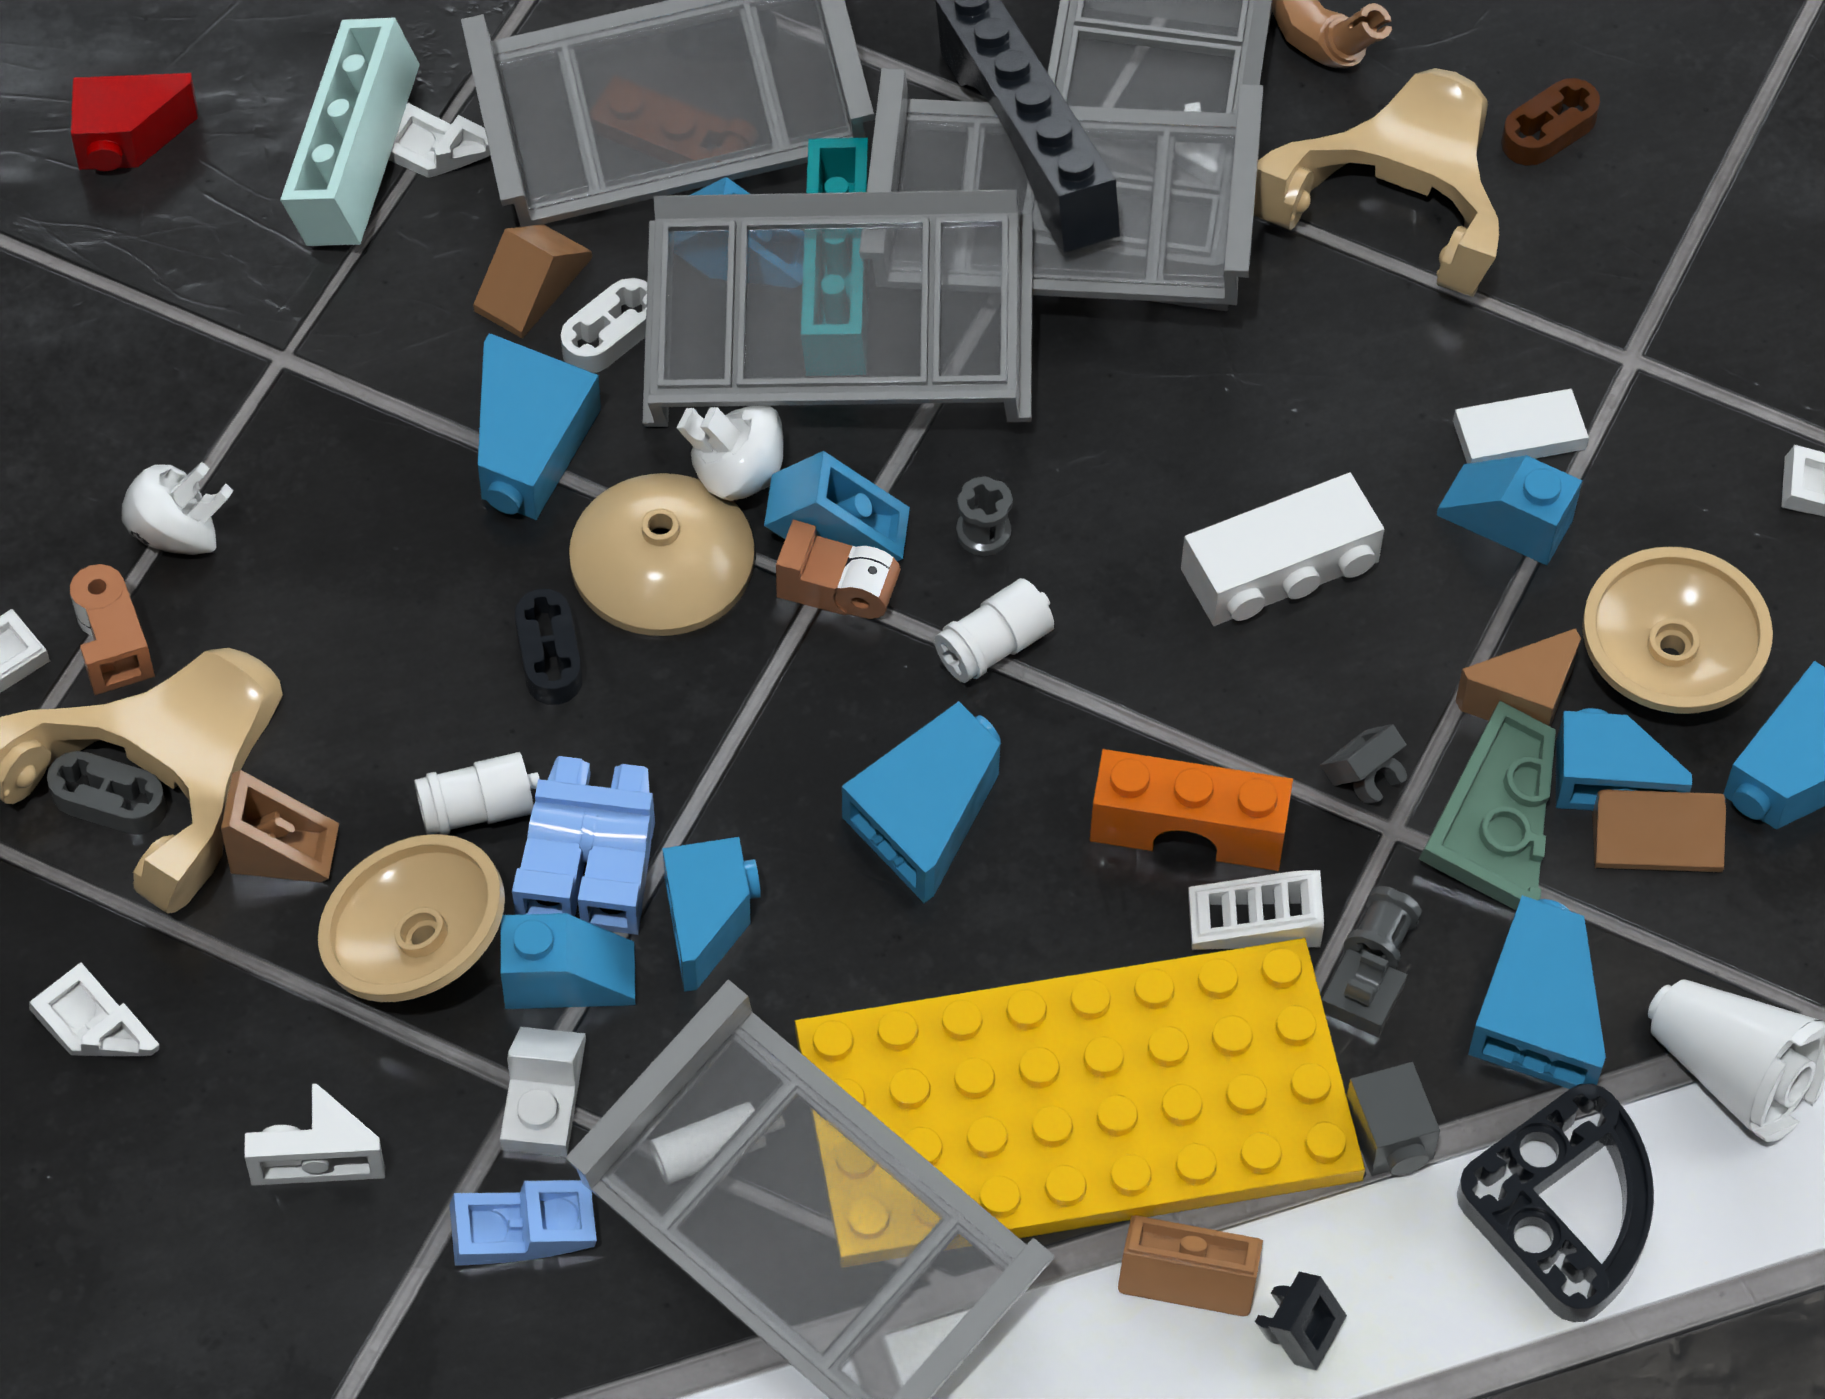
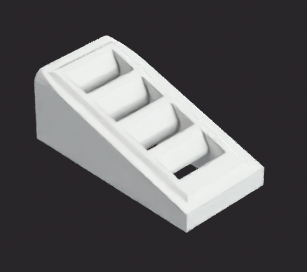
[1188,870,1324,950]

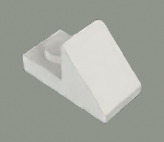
[500,1027,586,1157]
[245,1084,385,1186]

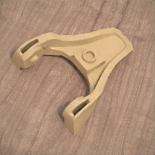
[1254,68,1499,297]
[0,648,283,914]

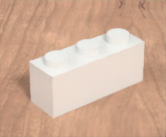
[1181,472,1384,626]

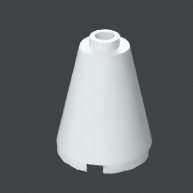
[1648,979,1825,1142]

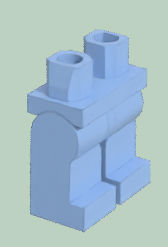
[512,756,655,935]

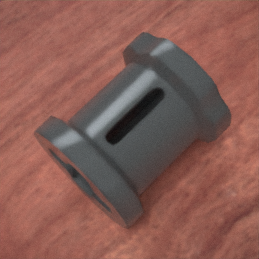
[956,476,1013,556]
[1344,886,1422,969]

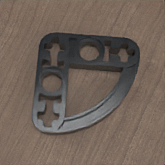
[1457,1084,1654,1322]

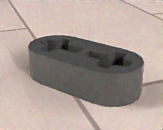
[47,751,167,834]

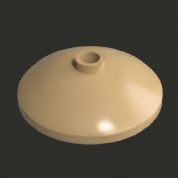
[569,473,755,636]
[1582,547,1773,714]
[318,834,505,1002]

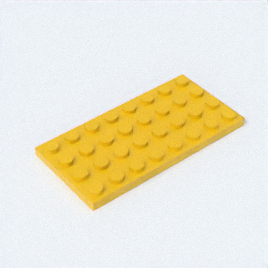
[795,938,1365,1268]

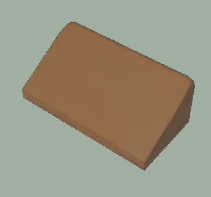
[1592,790,1726,872]
[1118,1215,1263,1316]

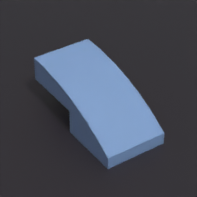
[449,1180,597,1266]

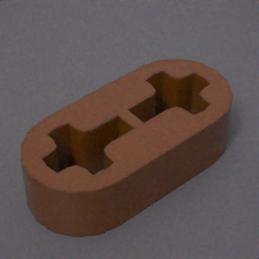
[1501,78,1600,166]

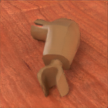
[1272,0,1392,68]

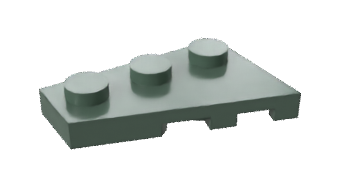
[1419,701,1556,910]

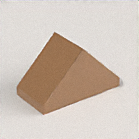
[473,224,592,339]
[1456,628,1581,727]
[221,770,339,882]

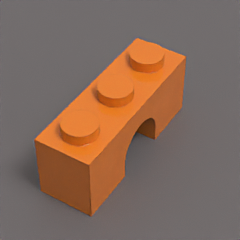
[1090,749,1293,871]

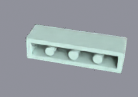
[280,17,420,246]

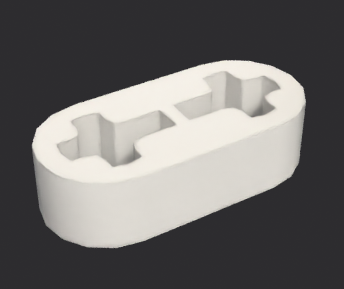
[560,278,647,373]

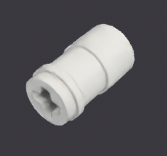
[934,578,1054,683]
[414,752,540,835]

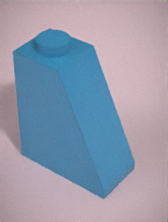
[478,333,601,520]
[1724,661,1825,830]
[842,701,1001,903]
[1468,895,1606,1089]

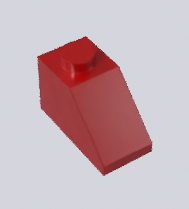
[71,73,198,171]

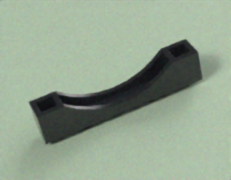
[935,0,1120,253]

